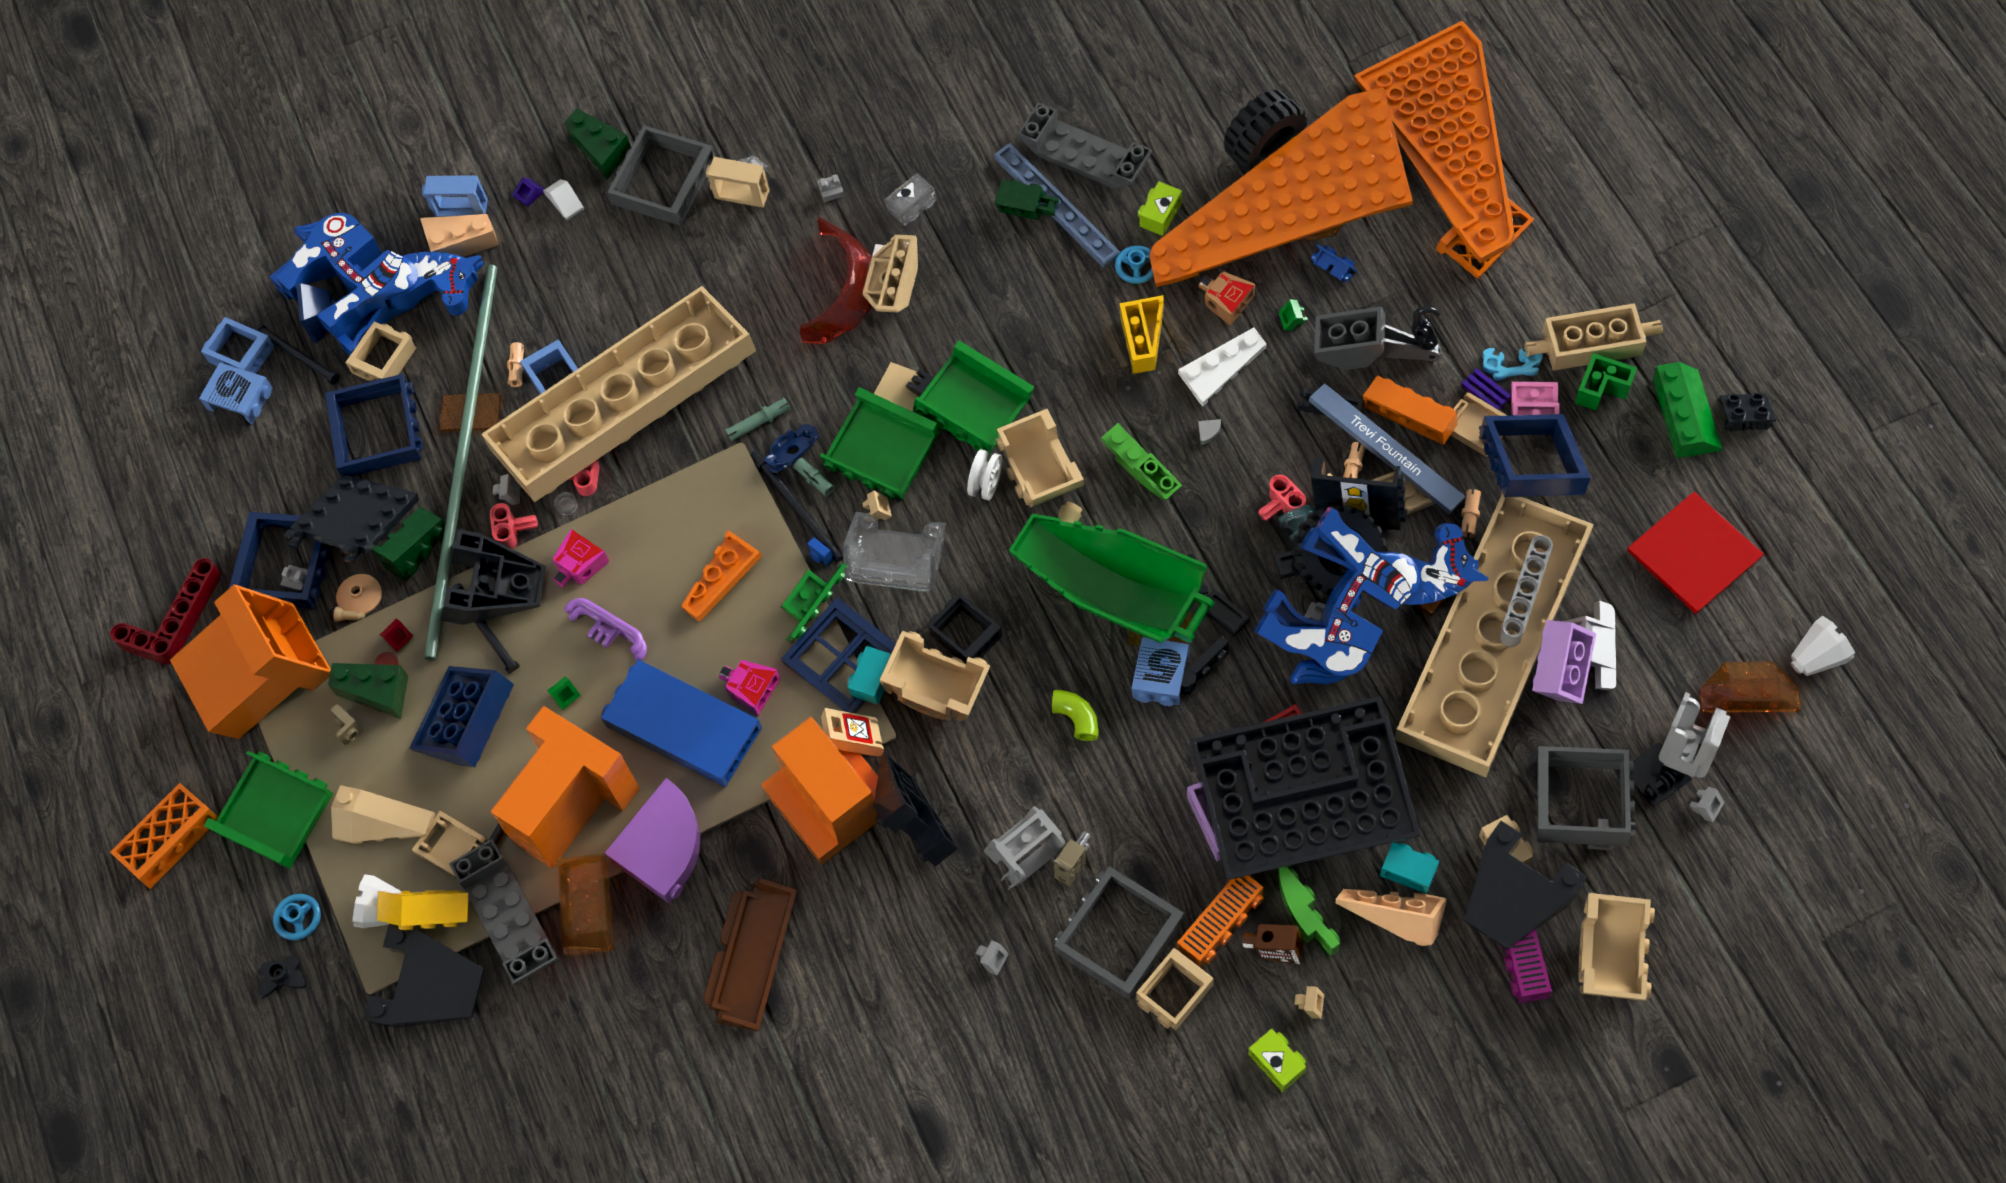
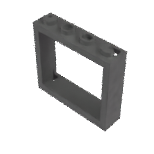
[607,125,715,226]
[1537,746,1635,846]
[1053,866,1184,1001]

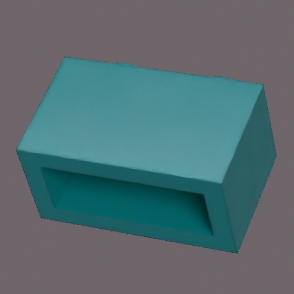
[847,646,891,705]
[1380,843,1439,894]

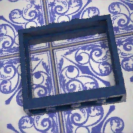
[325,374,423,476]
[1479,414,1591,497]
[229,512,330,609]

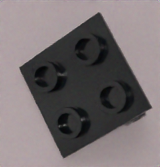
[1720,393,1776,431]
[1629,742,1692,807]

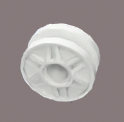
[967,449,1002,501]

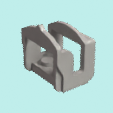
[1659,692,1730,778]
[983,806,1066,890]

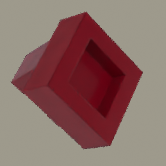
[379,618,413,652]

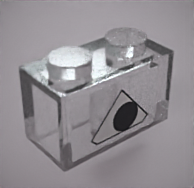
[885,173,936,226]

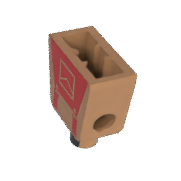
[1199,272,1255,326]

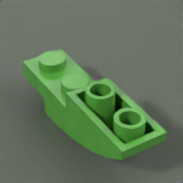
[1101,423,1182,501]
[1278,866,1340,956]

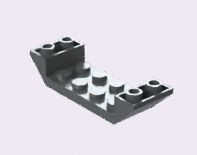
[1018,102,1152,189]
[449,839,558,985]

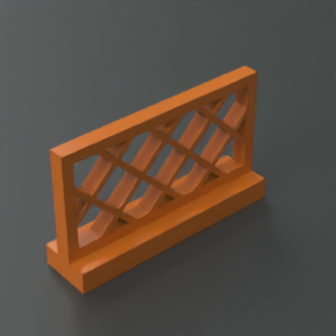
[1436,198,1534,279]
[110,783,218,889]

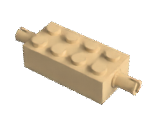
[1524,303,1663,371]

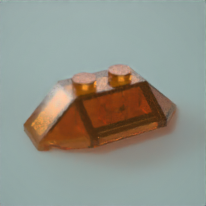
[1700,661,1802,712]

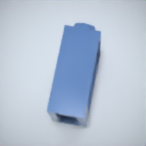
[422,175,488,217]
[201,317,275,374]
[520,340,578,394]

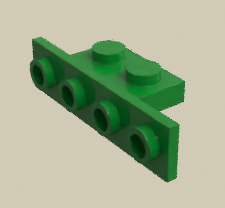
[780,563,847,642]

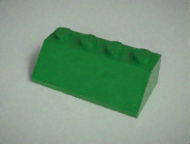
[1652,362,1722,458]

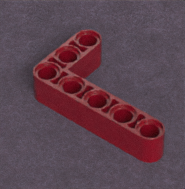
[110,558,221,665]

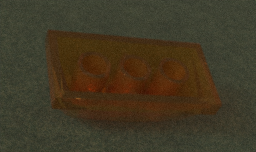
[556,853,614,957]

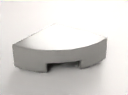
[1198,419,1221,445]

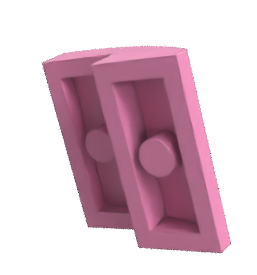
[1511,382,1559,415]

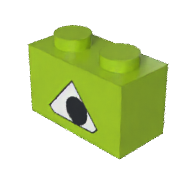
[1138,181,1182,236]
[1248,1029,1306,1092]

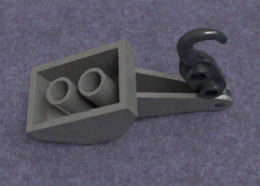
[1314,306,1440,370]

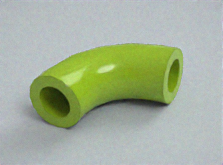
[1052,690,1099,741]

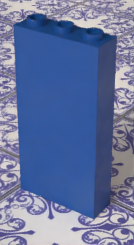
[601,659,762,788]

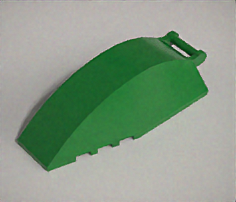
[1009,514,1215,644]

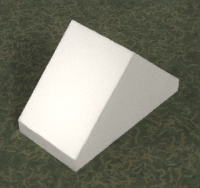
[543,179,584,220]

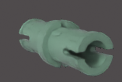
[794,458,835,497]

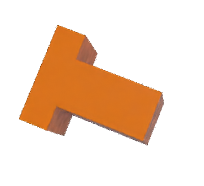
[170,584,331,739]
[491,706,640,869]
[761,716,878,865]

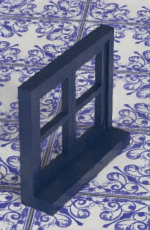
[781,598,896,713]

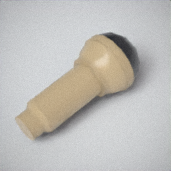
[329,607,365,622]

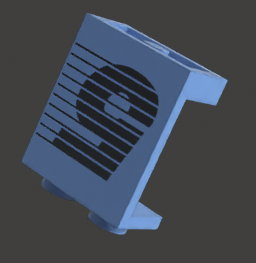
[199,363,273,424]
[1131,637,1190,706]

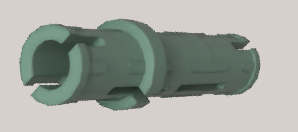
[725,397,791,442]

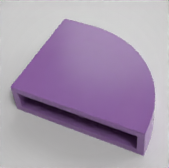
[605,778,700,903]

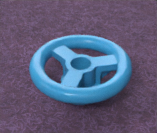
[1115,246,1154,284]
[273,894,321,940]

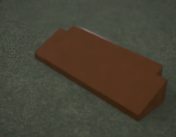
[703,878,797,1031]

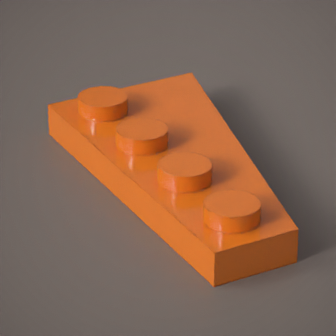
[681,530,762,622]

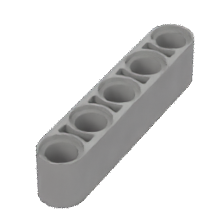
[1500,535,1553,647]

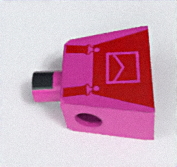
[553,529,609,587]
[719,660,780,716]

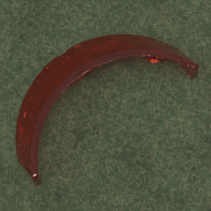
[799,217,872,344]

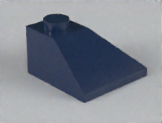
[296,283,338,343]

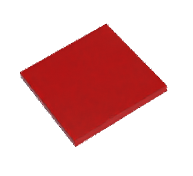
[1627,492,1764,614]

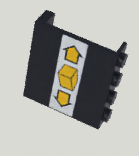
[1311,457,1407,530]

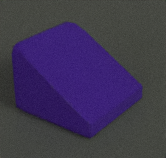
[512,177,545,206]

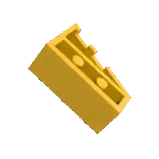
[1120,295,1164,374]
[377,890,468,930]

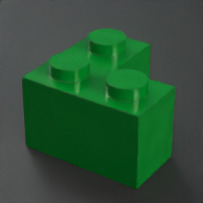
[1575,353,1637,411]

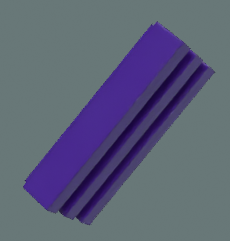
[1461,368,1511,410]

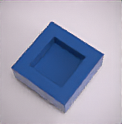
[807,537,833,566]

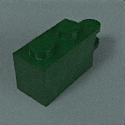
[994,179,1059,220]

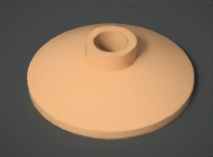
[336,574,382,615]

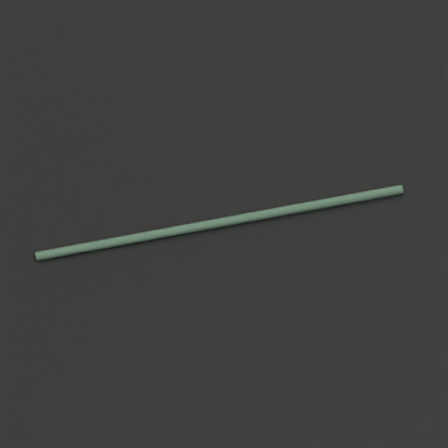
[424,265,498,661]

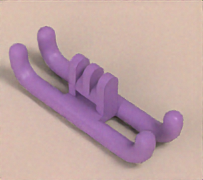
[564,598,647,661]

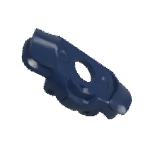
[765,424,820,473]

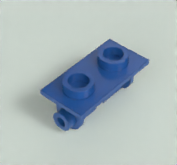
[1311,244,1358,282]

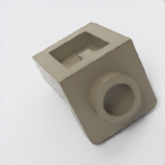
[330,704,362,745]

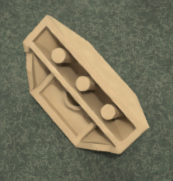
[862,235,918,313]

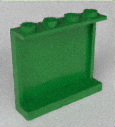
[913,340,1034,456]
[820,387,941,500]
[204,751,333,869]

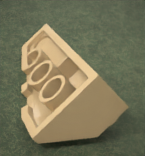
[331,785,435,844]

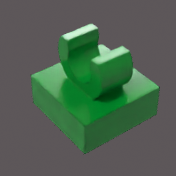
[1278,299,1308,331]
[547,676,581,710]

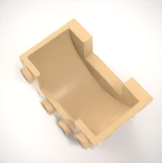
[995,409,1084,507]
[880,631,990,721]
[1578,893,1655,1001]

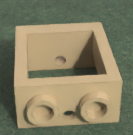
[706,157,769,208]
[345,321,416,382]
[1136,948,1214,1031]

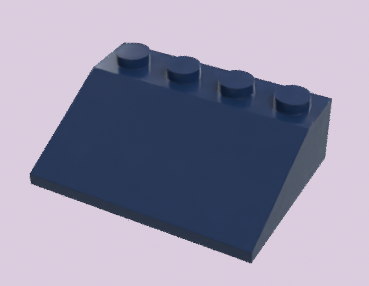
[409,666,514,767]

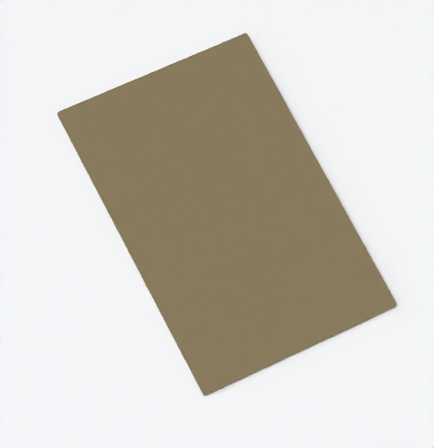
[258,443,896,995]

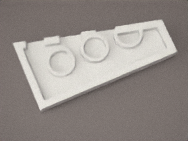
[1178,328,1266,407]

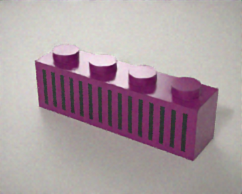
[1500,930,1552,1003]

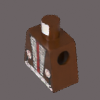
[1243,924,1304,965]

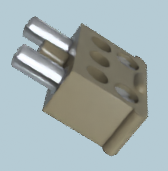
[1054,831,1090,887]

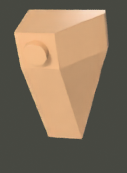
[1336,889,1447,946]

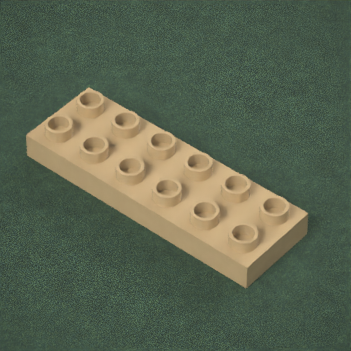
[482,286,756,502]
[1395,493,1594,777]

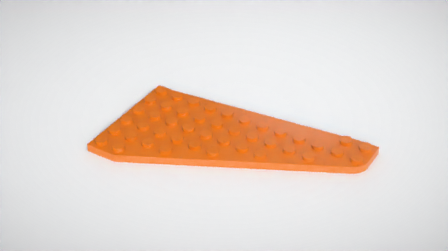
[1354,21,1513,263]
[1150,87,1413,287]

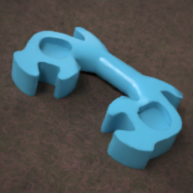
[1482,346,1543,381]

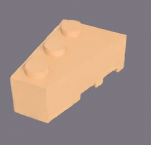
[420,214,499,257]

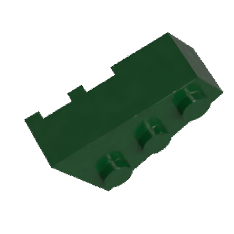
[564,108,631,179]
[372,506,445,581]
[328,663,408,719]

